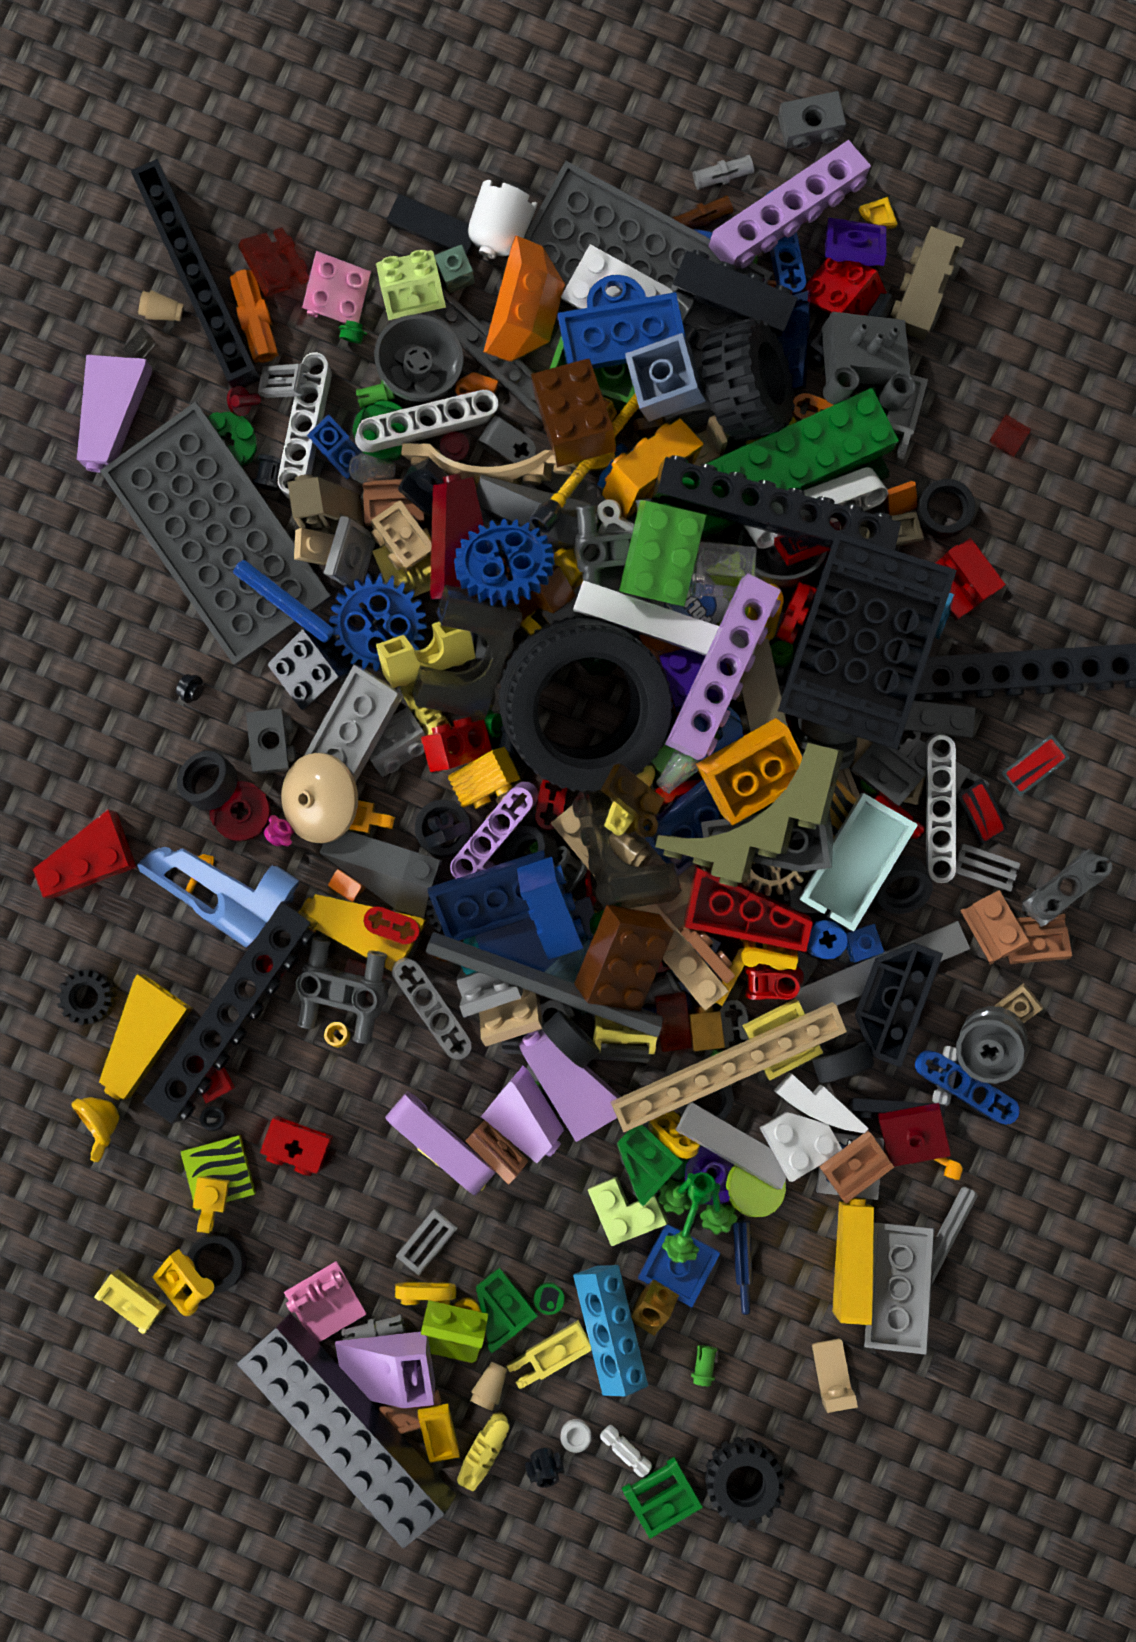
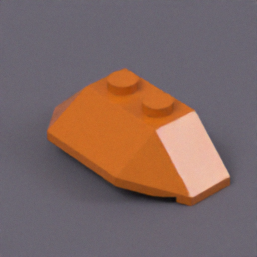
[483,236,565,362]

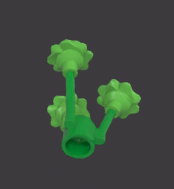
[657,1172,737,1263]

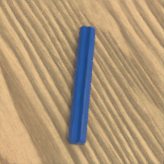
[233,560,335,643]

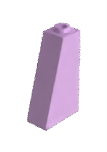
[77,355,152,473]
[518,1029,621,1142]

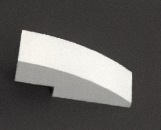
[774,1073,868,1133]

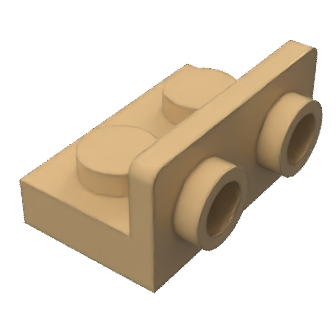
[370,500,432,575]

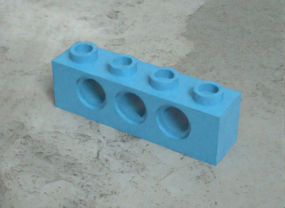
[573,1265,648,1396]

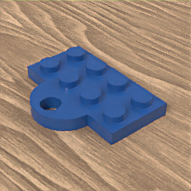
[558,275,686,369]

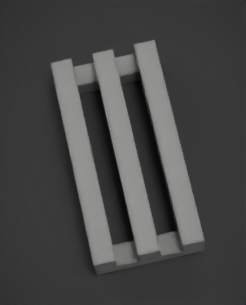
[257,363,309,398]
[955,844,1021,892]
[396,1208,458,1276]

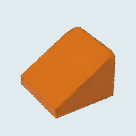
[883,481,917,516]
[328,869,366,902]

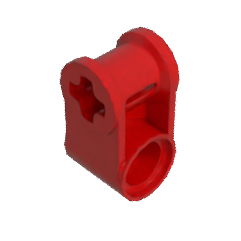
[744,963,804,1000]

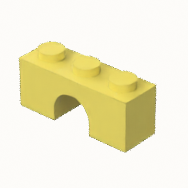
[376,615,476,688]

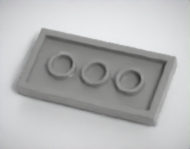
[304,665,404,783]
[864,1222,935,1355]

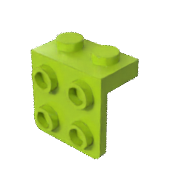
[421,1300,488,1363]

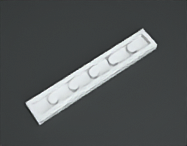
[573,580,757,664]

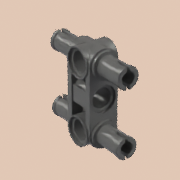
[573,498,655,586]
[1022,848,1112,927]
[296,937,388,1044]

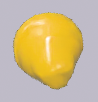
[71,1097,119,1162]

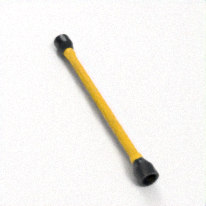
[530,323,700,533]

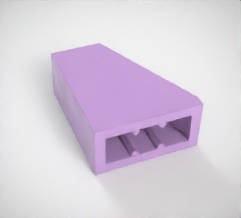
[481,1066,564,1163]

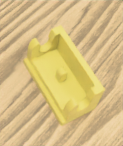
[593,1015,657,1054]
[94,1269,166,1334]

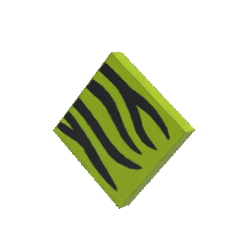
[181,1135,256,1211]

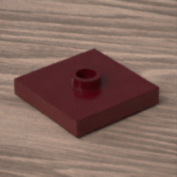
[878,1103,951,1167]

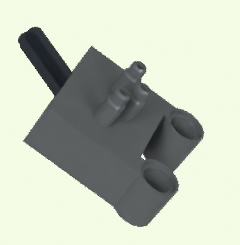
[822,293,916,412]

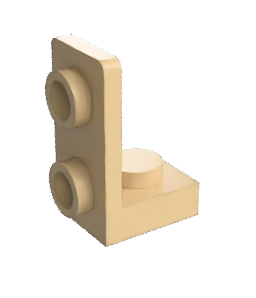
[694,415,730,466]
[812,1338,858,1413]

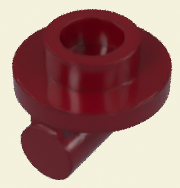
[227,386,261,416]

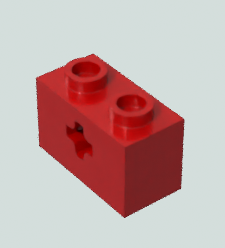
[260,1116,333,1176]

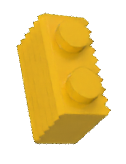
[448,747,520,809]

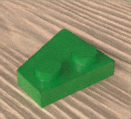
[617,1125,683,1207]
[476,1267,538,1353]

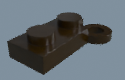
[601,763,664,838]

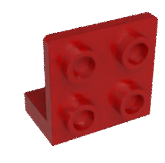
[803,258,887,316]

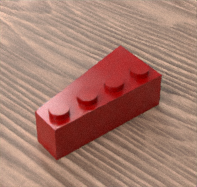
[684,864,813,952]

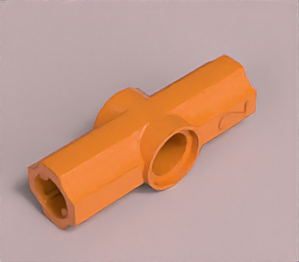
[230,269,279,363]

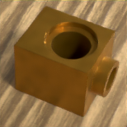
[688,1005,725,1051]
[631,1279,679,1336]

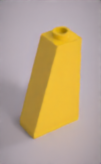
[301,894,427,971]
[99,974,193,1100]
[832,1197,874,1325]

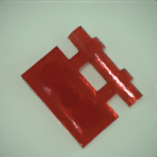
[238,227,310,297]

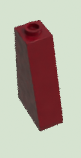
[430,473,484,599]

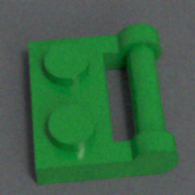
[622,1456,703,1539]

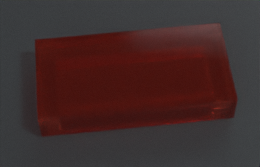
[655,992,692,1052]

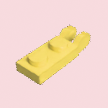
[506,1320,591,1389]

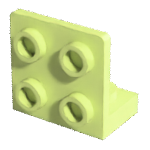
[376,250,446,320]

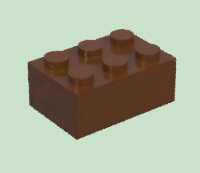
[531,358,616,468]
[574,905,674,1011]

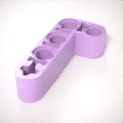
[450,782,539,879]
[385,1091,496,1196]

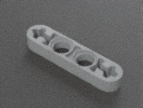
[392,958,471,1060]

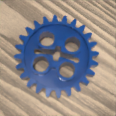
[454,519,555,606]
[329,573,427,671]

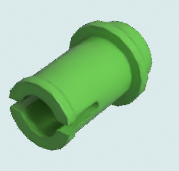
[356,380,395,408]
[691,1345,717,1386]

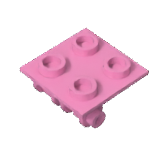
[302,251,371,323]
[284,1261,367,1343]

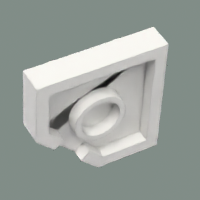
[759,1112,842,1182]

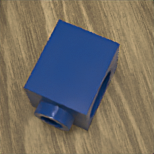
[845,924,885,962]

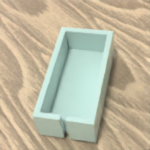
[799,793,918,931]

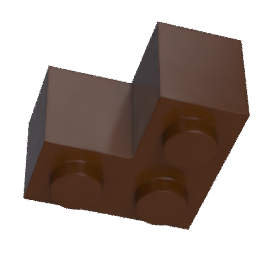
[489,565,576,626]

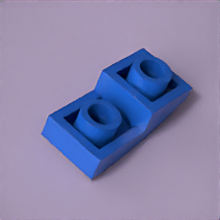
[307,414,368,479]

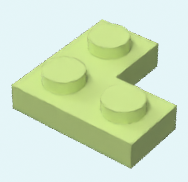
[588,1177,668,1246]

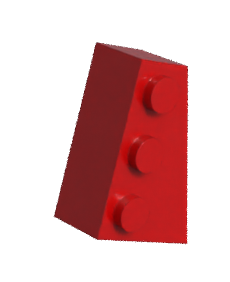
[33,809,137,899]

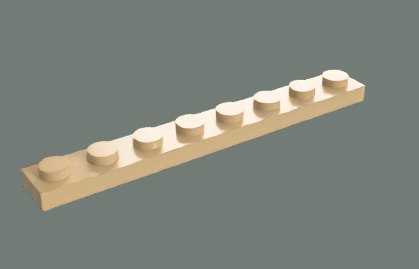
[551,804,729,1011]
[610,1002,847,1132]

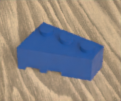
[517,857,586,960]

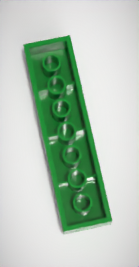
[655,388,899,540]

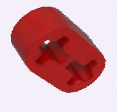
[535,779,567,831]
[363,906,421,945]

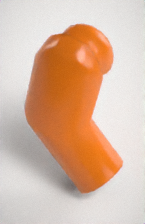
[455,372,499,396]

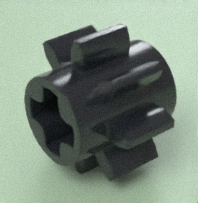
[525,1448,565,1488]

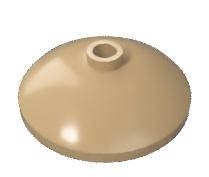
[281,753,358,843]

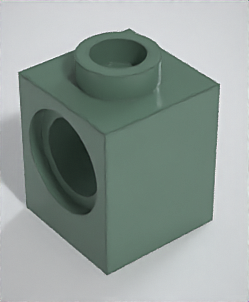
[434,244,475,294]

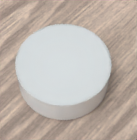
[561,1419,591,1453]

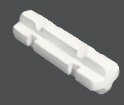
[932,1046,959,1106]
[600,1425,652,1478]

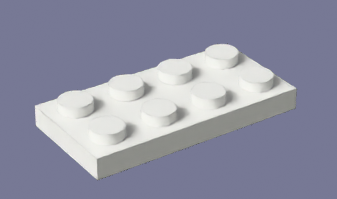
[561,244,693,323]

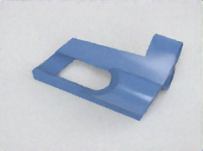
[137,847,300,948]

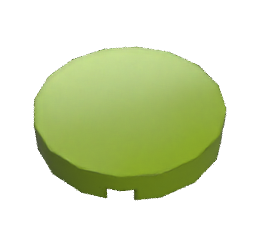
[726,1165,786,1217]

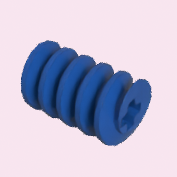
[807,920,848,959]

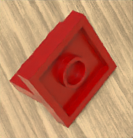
[935,537,1006,621]

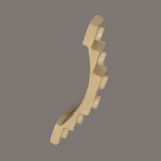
[401,443,581,489]

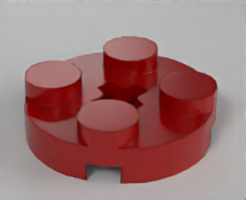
[775,582,816,645]

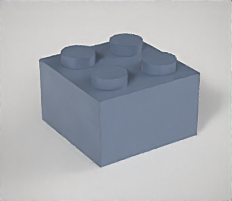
[625,333,706,422]

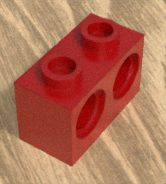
[421,716,492,772]

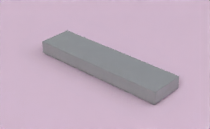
[675,1103,787,1189]

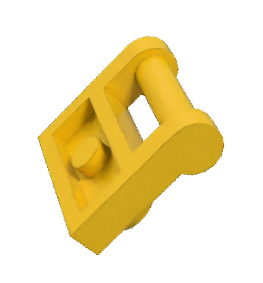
[740,939,798,970]
[152,1249,214,1316]

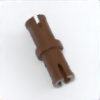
[672,195,733,229]

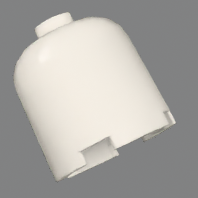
[468,180,537,259]

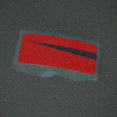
[1001,734,1070,796]

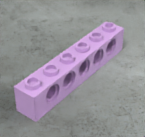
[708,140,871,268]
[665,574,781,761]

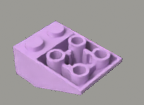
[335,1332,435,1408]

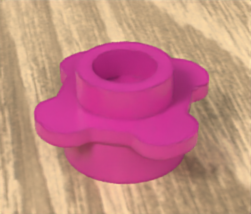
[264,815,294,846]

